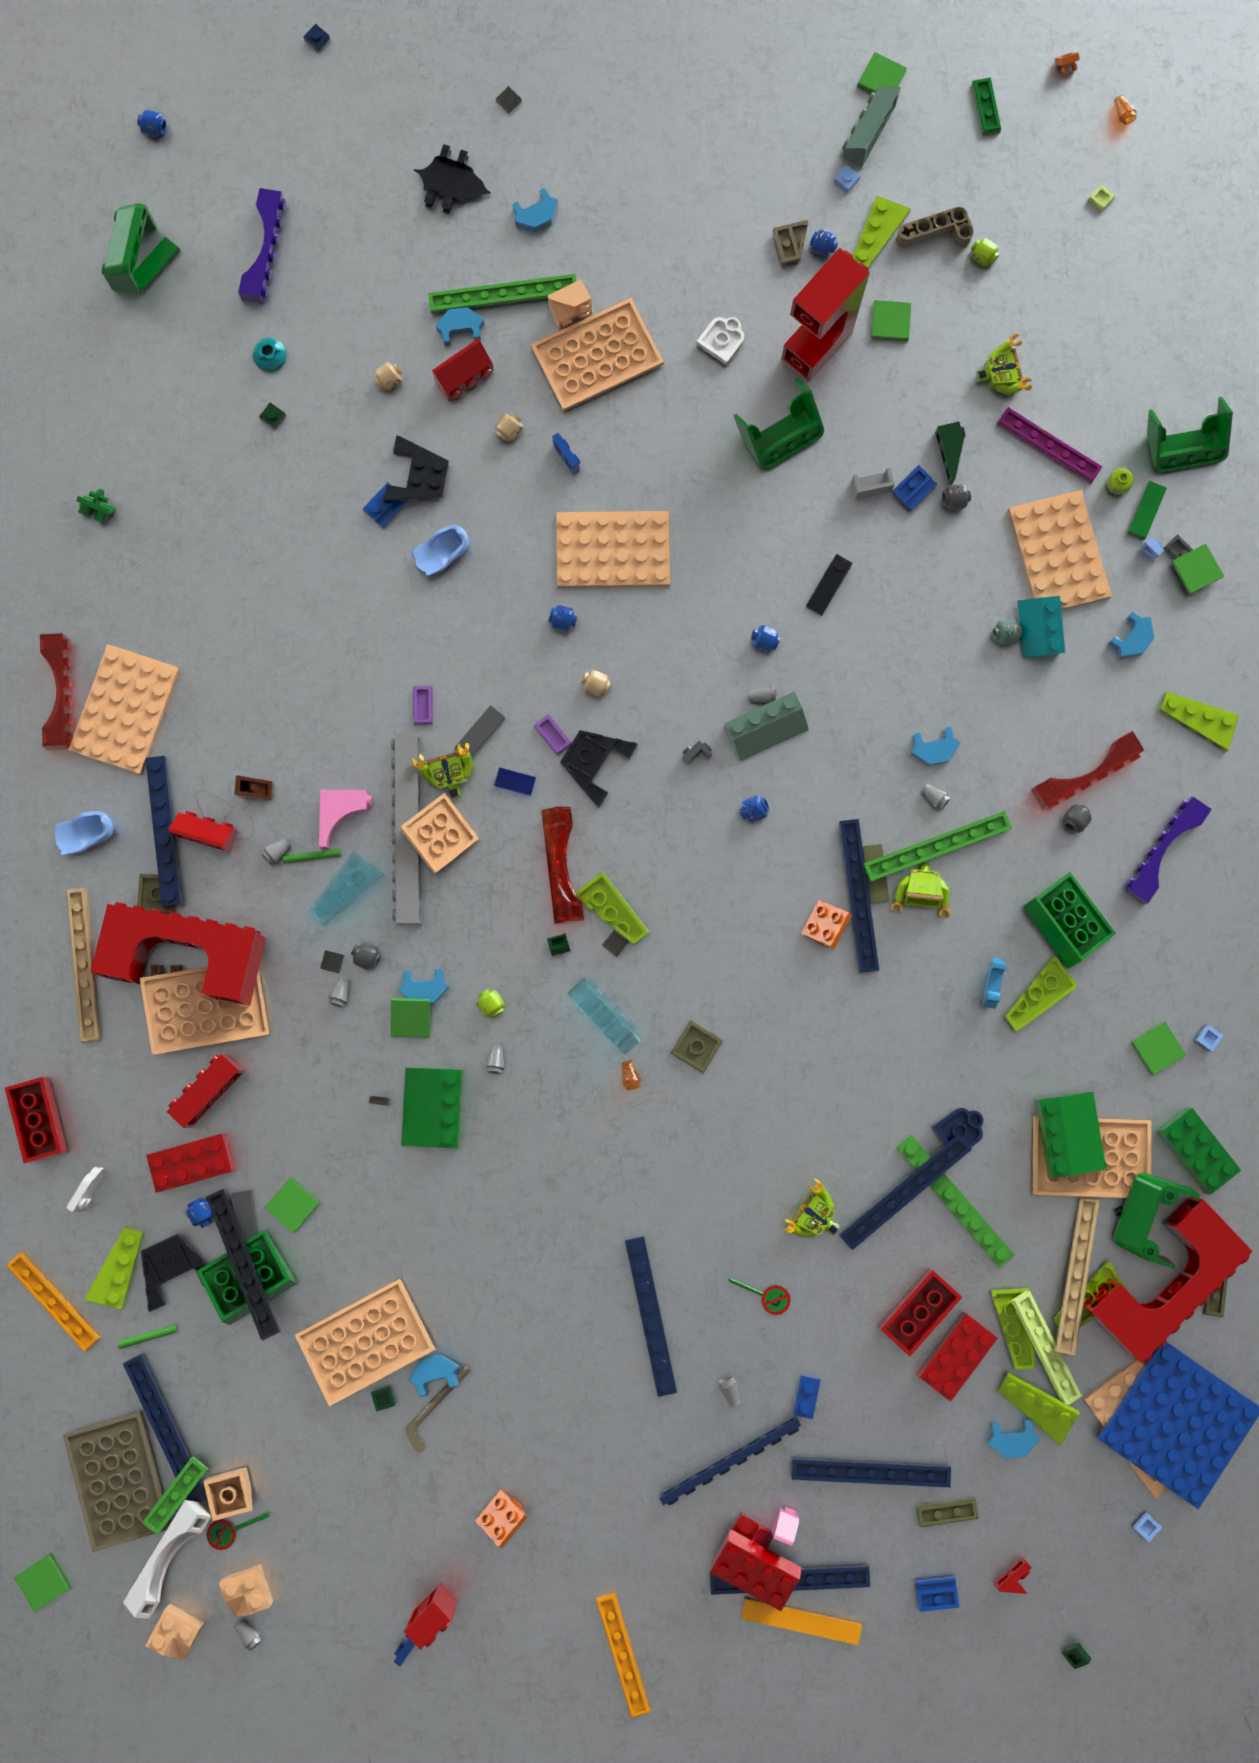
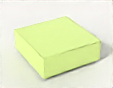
[1088,184,1115,212]

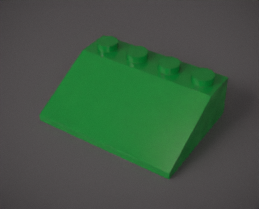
[1022,872,1116,969]
[401,1068,464,1148]
[1035,1092,1106,1178]
[196,1230,297,1325]

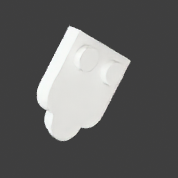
[696,317,744,365]
[66,1166,104,1212]

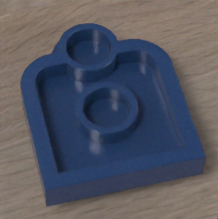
[932,1108,983,1147]

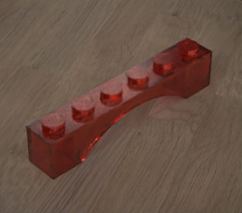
[40,633,73,750]
[1031,731,1144,810]
[541,806,584,924]

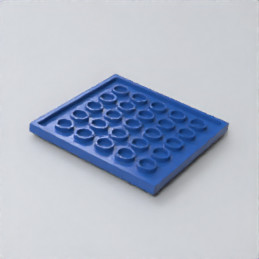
[1097,1342,1259,1510]

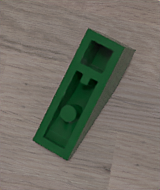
[935,421,965,485]

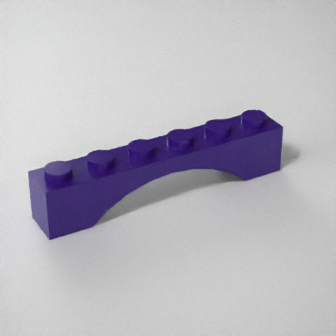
[238,188,286,304]
[1125,796,1212,905]

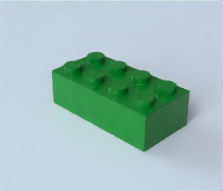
[1156,1108,1242,1194]

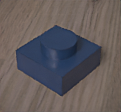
[303,24,330,51]

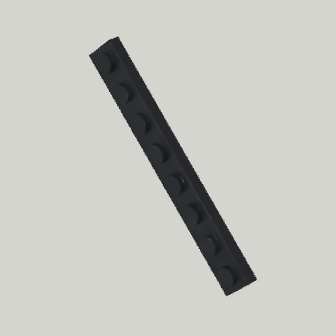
[206,1189,281,1341]

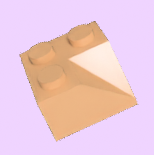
[548,279,592,329]
[203,1467,252,1521]
[219,1564,273,1617]
[145,1604,205,1660]

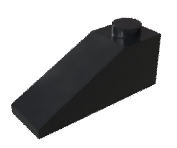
[806,554,853,616]

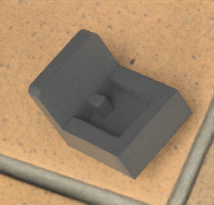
[682,741,712,765]

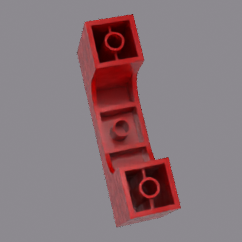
[781,248,870,382]
[90,902,266,1006]
[1083,1196,1253,1363]

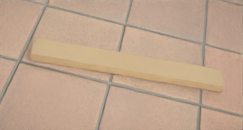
[66,888,101,1043]
[1054,1196,1100,1357]

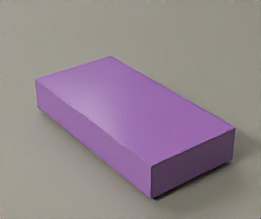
[413,686,433,725]
[533,714,571,756]

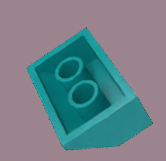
[1017,596,1065,657]

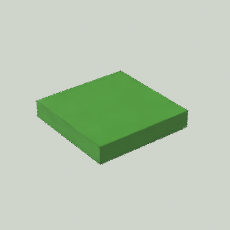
[857,52,907,93]
[871,300,911,341]
[1171,544,1224,595]
[391,998,430,1038]
[1132,1022,1186,1075]
[264,1178,320,1233]
[14,1554,70,1612]

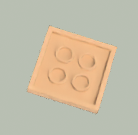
[399,793,479,873]

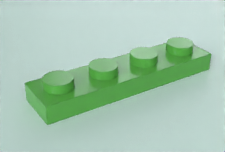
[142,1456,209,1535]

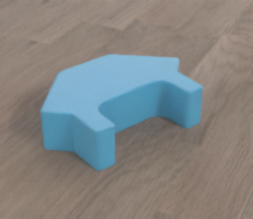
[512,188,558,232]
[436,307,484,346]
[1109,612,1154,659]
[910,727,960,766]
[983,957,1007,1009]
[398,969,449,1004]
[409,1355,460,1397]
[987,1419,1040,1459]

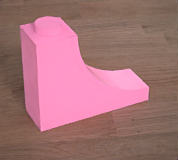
[319,790,372,849]

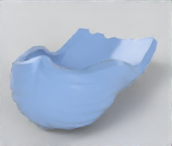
[412,525,469,576]
[54,811,114,856]

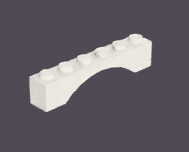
[123,1500,212,1619]

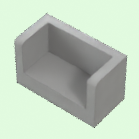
[851,468,895,499]

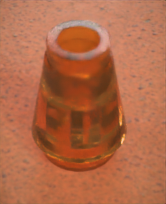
[1114,95,1137,125]
[621,1060,641,1090]

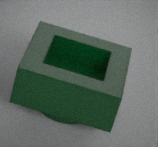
[259,402,286,430]
[547,934,570,956]
[371,1386,396,1412]
[1062,1643,1091,1669]

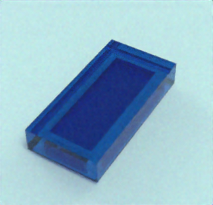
[494,767,536,796]

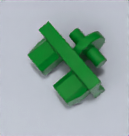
[76,488,116,523]

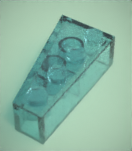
[307,851,384,925]
[568,977,642,1055]

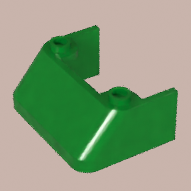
[102,203,157,295]
[733,378,824,469]
[1147,397,1233,473]
[1113,1172,1200,1269]

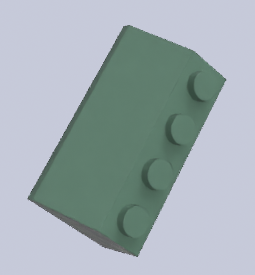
[842,86,901,167]
[724,692,809,761]

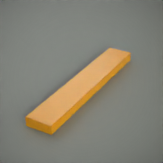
[6,1252,101,1352]
[596,1592,651,1718]
[741,1597,862,1645]

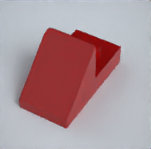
[732,1513,773,1548]
[994,1558,1032,1594]

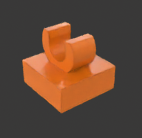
[1055,52,1080,74]

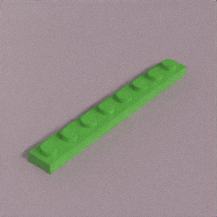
[428,274,576,314]
[863,811,1012,882]
[896,1135,1015,1268]

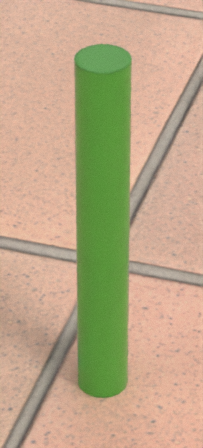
[283,849,341,863]
[118,1325,177,1349]

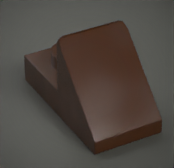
[234,775,272,801]

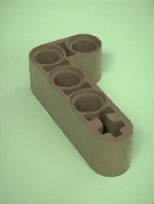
[896,207,974,247]

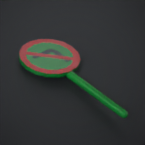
[728,1278,791,1315]
[206,1513,270,1550]

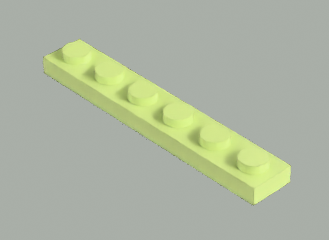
[1011,1291,1082,1405]

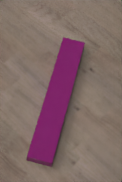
[997,407,1103,484]

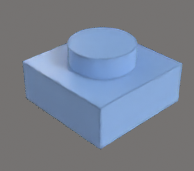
[834,165,860,192]
[1141,537,1164,560]
[1195,1025,1223,1052]
[1132,1512,1162,1542]

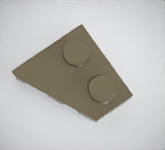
[773,220,808,265]

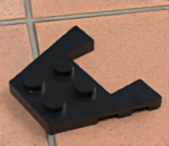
[383,435,449,504]
[560,730,638,808]
[141,1233,208,1312]

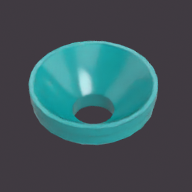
[252,337,287,372]

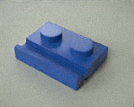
[552,433,581,475]
[891,465,938,511]
[363,482,408,528]
[915,1576,959,1612]

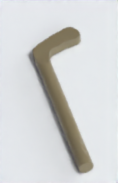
[406,1365,471,1452]

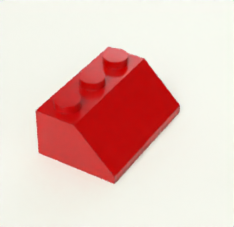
[432,339,494,401]
[168,811,237,853]

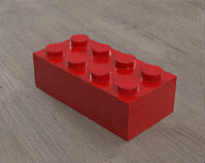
[167,1054,245,1128]
[5,1077,68,1163]
[146,1133,236,1193]
[878,1268,962,1356]
[916,1311,998,1402]
[710,1529,801,1611]
[403,1583,457,1650]

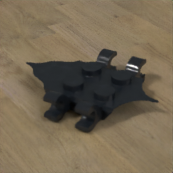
[414,144,491,214]

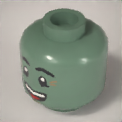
[992,620,1022,645]

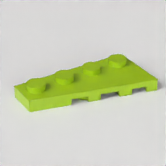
[853,196,911,269]
[1159,692,1239,752]
[573,872,650,944]
[1004,956,1078,1032]
[84,1227,144,1309]
[1053,1261,1129,1327]
[990,1288,1035,1370]
[998,1372,1080,1446]

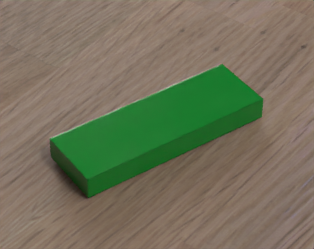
[972,77,1001,135]
[133,237,180,291]
[1127,481,1167,540]

